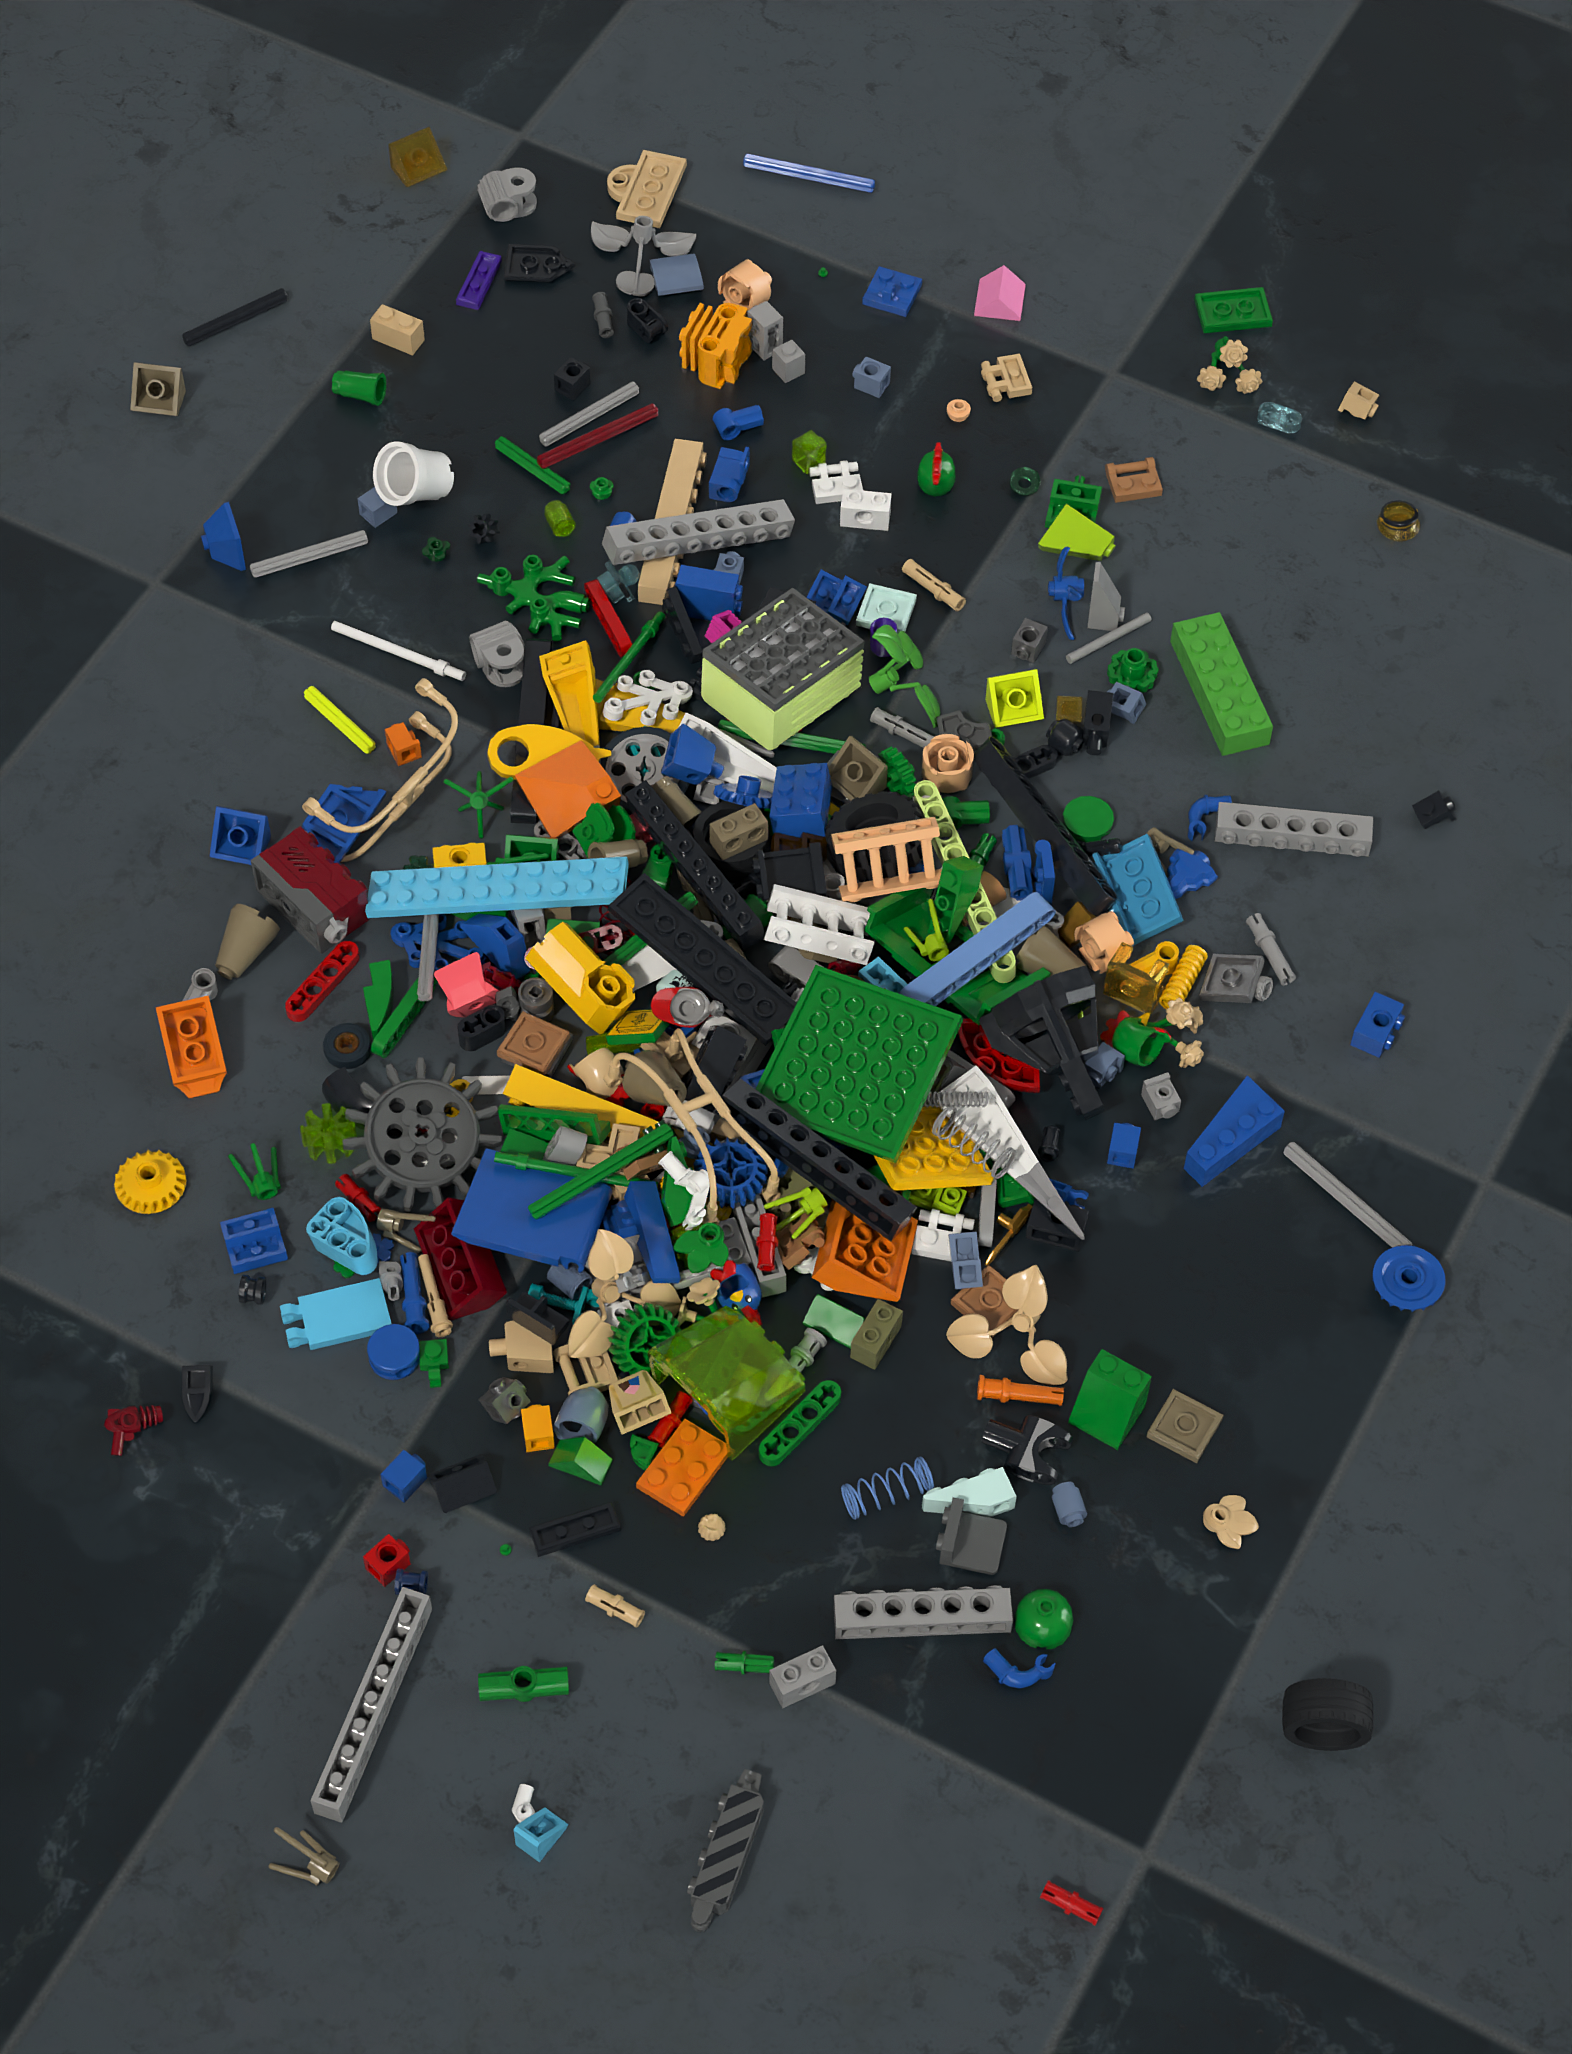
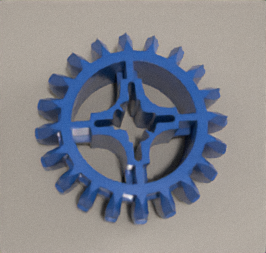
[694,1137,767,1209]

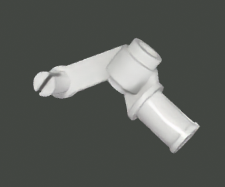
[658,1151,710,1230]

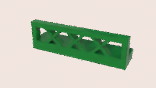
[497,1104,611,1145]

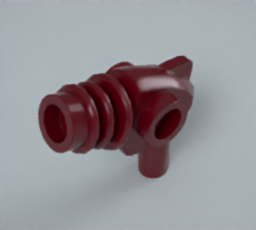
[104,1405,163,1456]

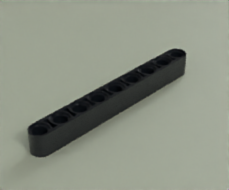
[511,639,552,824]
[974,737,1118,917]

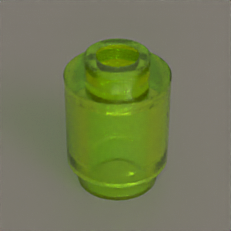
[545,500,576,537]

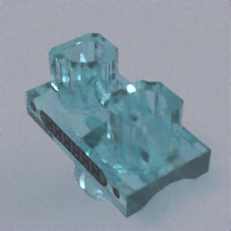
[597,560,640,604]

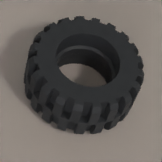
[825,791,923,882]

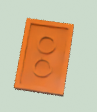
[636,1419,732,1517]

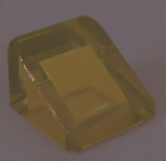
[1056,696,1082,722]

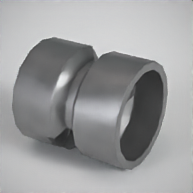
[518,978,554,1022]

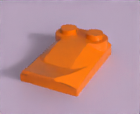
[156,995,227,1098]

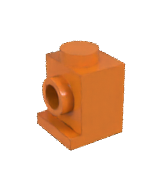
[385,722,422,766]

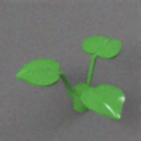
[869,625,940,728]

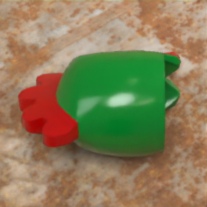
[917,442,956,497]
[1100,1011,1171,1066]

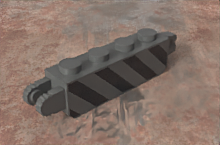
[687,1769,764,1933]

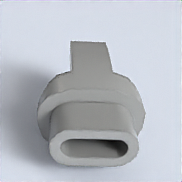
[379,1261,403,1301]

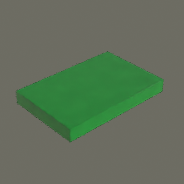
[1194,287,1273,333]

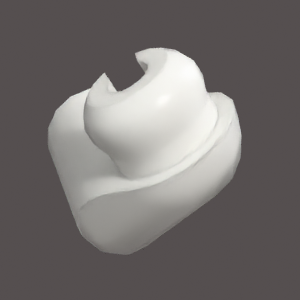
[512,1784,535,1823]

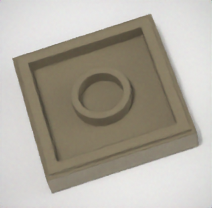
[1146,1389,1224,1463]

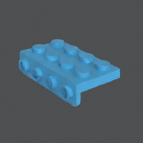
[1092,834,1184,946]

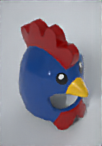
[710,1260,762,1328]

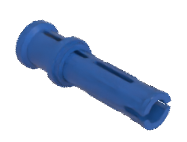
[400,1252,429,1334]

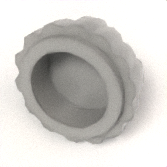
[1254,976,1273,1002]

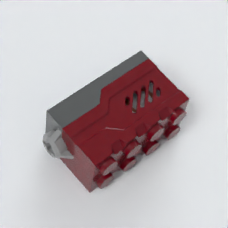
[251,826,370,954]

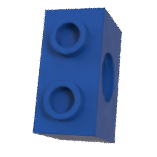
[1350,992,1405,1058]

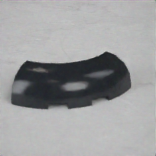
[322,1067,422,1135]

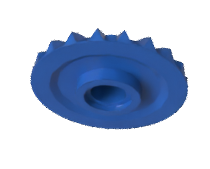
[713,775,773,809]
[1372,1245,1445,1312]

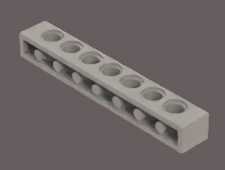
[602,499,795,565]
[310,1587,432,1823]

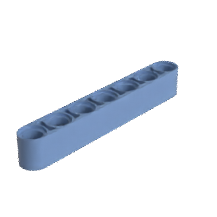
[899,892,1056,1006]

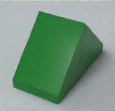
[549,1437,613,1485]

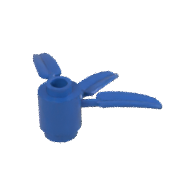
[1048,547,1084,640]

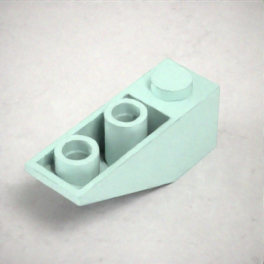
[922,1467,1016,1518]

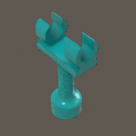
[528,1283,599,1324]

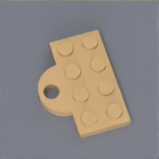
[607,150,687,228]

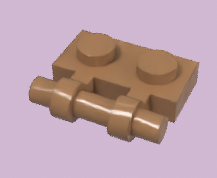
[776,1213,825,1270]

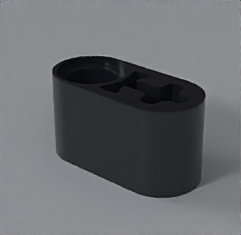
[457,1005,506,1051]

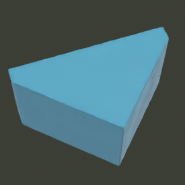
[514,1807,569,1862]

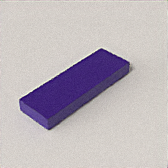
[456,251,502,310]

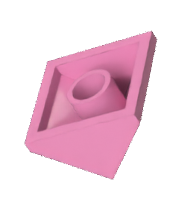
[974,265,1026,321]

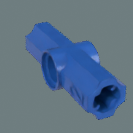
[1002,825,1033,901]

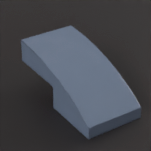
[948,1232,983,1289]

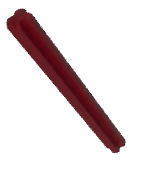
[537,403,659,469]

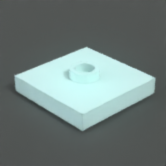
[856,583,917,633]

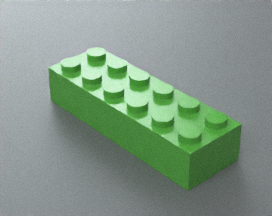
[1170,612,1273,756]

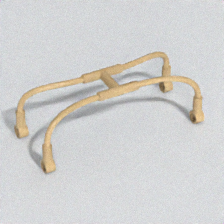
[302,678,458,862]
[603,1028,781,1225]

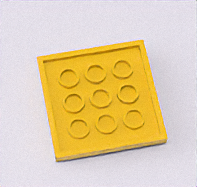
[874,1106,994,1191]

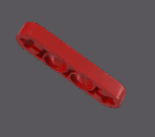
[584,579,632,657]
[285,941,360,1022]

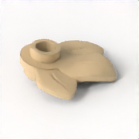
[1203,1495,1259,1549]

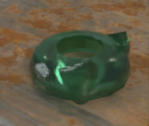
[1009,467,1041,496]

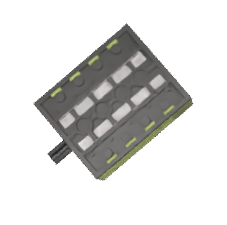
[701,587,865,751]

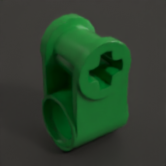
[642,845,674,893]

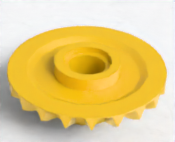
[114,1150,186,1214]

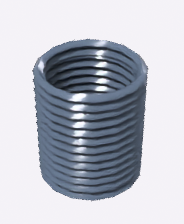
[547,1262,592,1300]

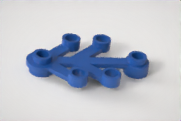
[391,914,486,972]

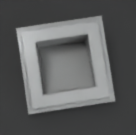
[693,777,726,805]

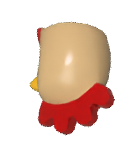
[567,1047,630,1107]

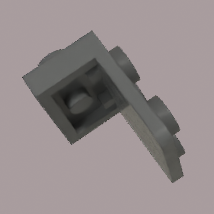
[936,1497,1007,1575]

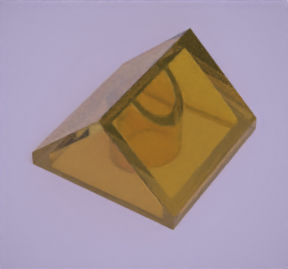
[388,127,447,187]

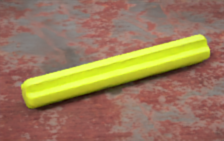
[304,686,376,754]

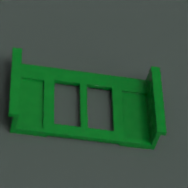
[864,888,1051,1026]

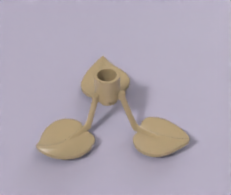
[568,1229,682,1358]
[946,1265,1068,1385]

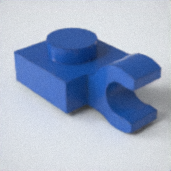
[1049,1178,1089,1209]

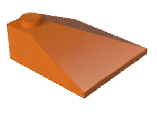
[514,740,621,838]

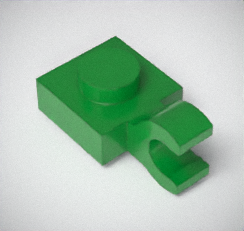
[419,1339,449,1388]

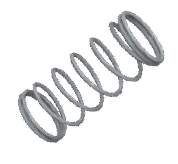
[932,1106,1016,1179]

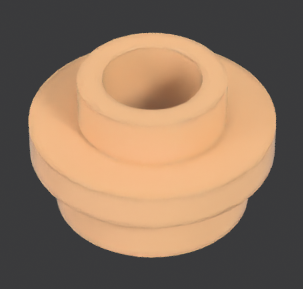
[947,399,971,422]

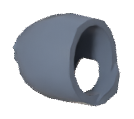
[553,1386,609,1443]

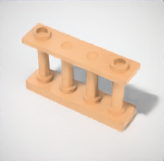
[831,817,942,902]

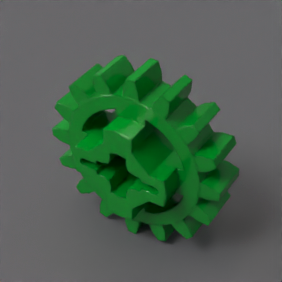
[878,746,916,798]

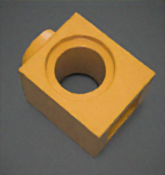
[521,1405,555,1452]

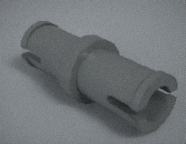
[592,292,614,338]

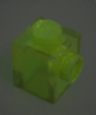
[792,430,827,474]

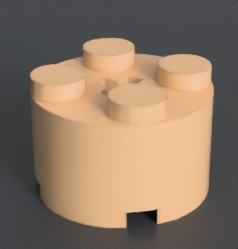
[718,259,772,310]
[922,734,974,793]
[1074,911,1134,974]

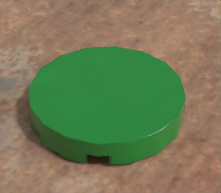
[1062,796,1114,842]

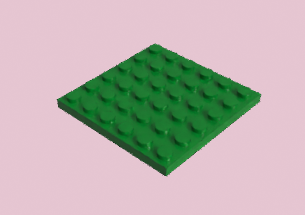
[756,965,963,1163]

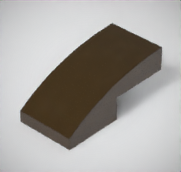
[771,832,827,862]

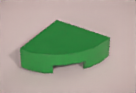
[630,1434,659,1471]

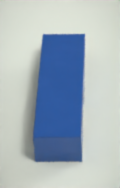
[624,1181,681,1283]

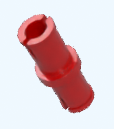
[335,1174,381,1222]
[756,1213,778,1271]
[648,1391,693,1448]
[1040,1880,1103,1926]

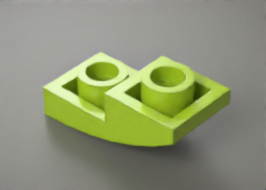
[909,1187,967,1216]

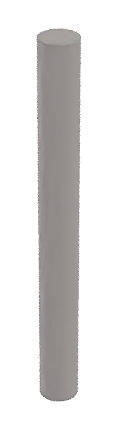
[1066,612,1151,664]

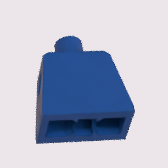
[661,724,724,785]

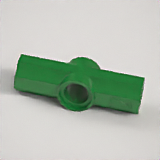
[933,796,990,829]
[478,1666,569,1702]

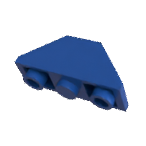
[459,914,530,979]

